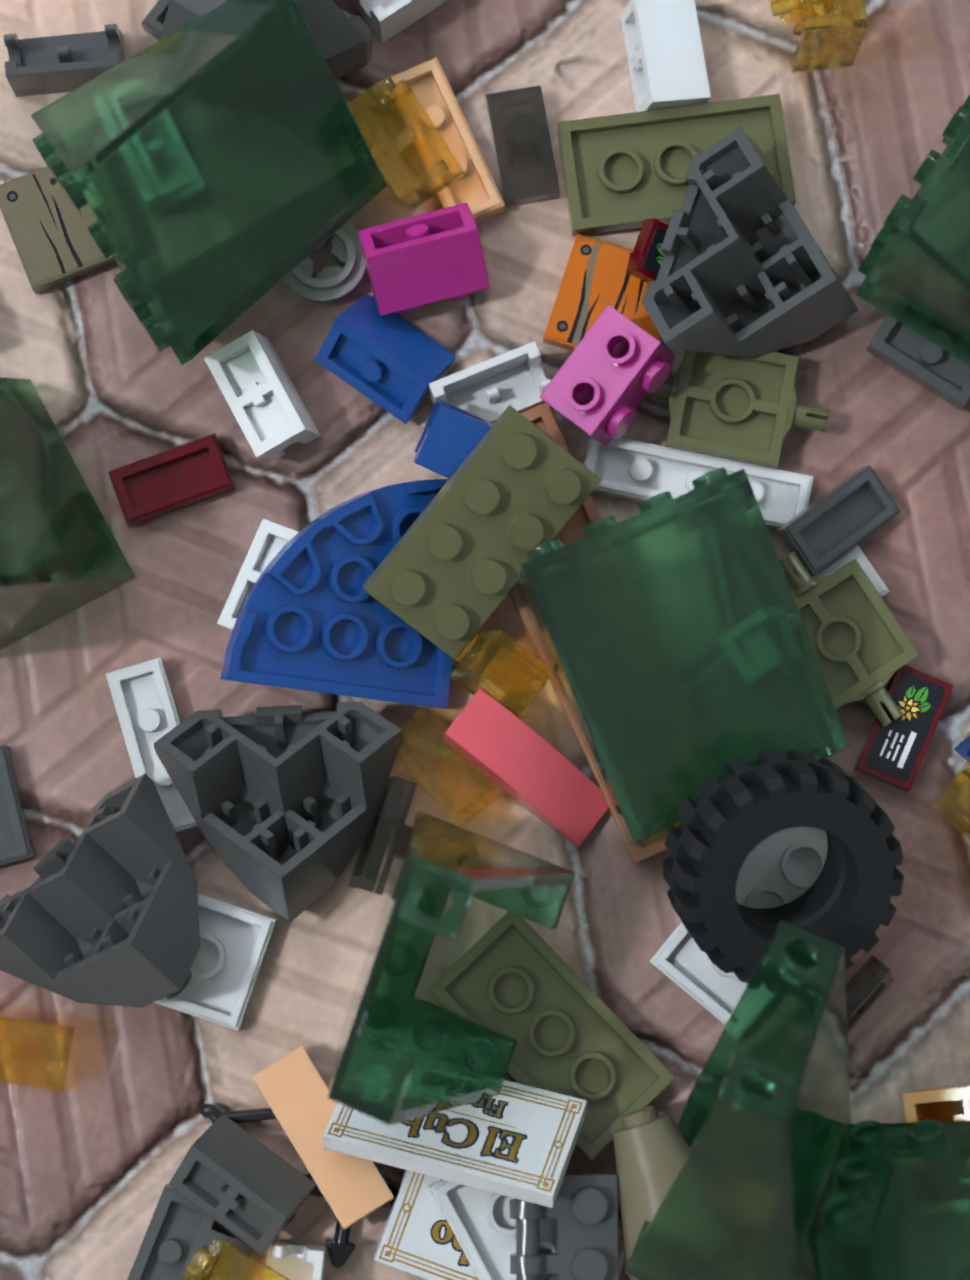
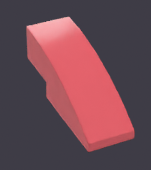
[442,688,608,848]

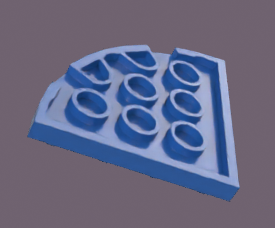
[220,479,454,709]

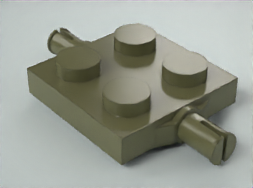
[646,350,829,469]
[759,551,920,728]

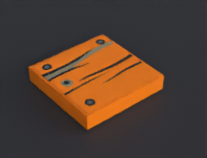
[543,233,662,352]

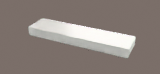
[584,436,814,530]

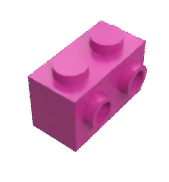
[358,203,490,316]
[539,304,675,448]

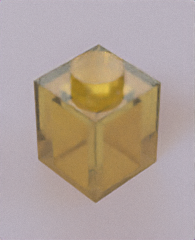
[449,630,554,718]

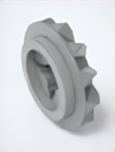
[277,213,366,304]

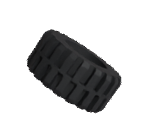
[663,749,904,989]

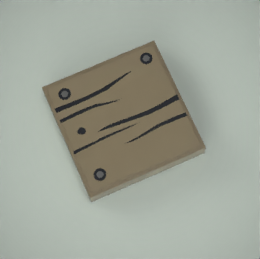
[0,147,140,294]

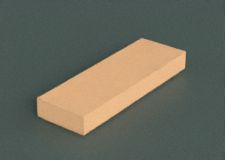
[386,57,505,223]
[252,1046,394,1230]

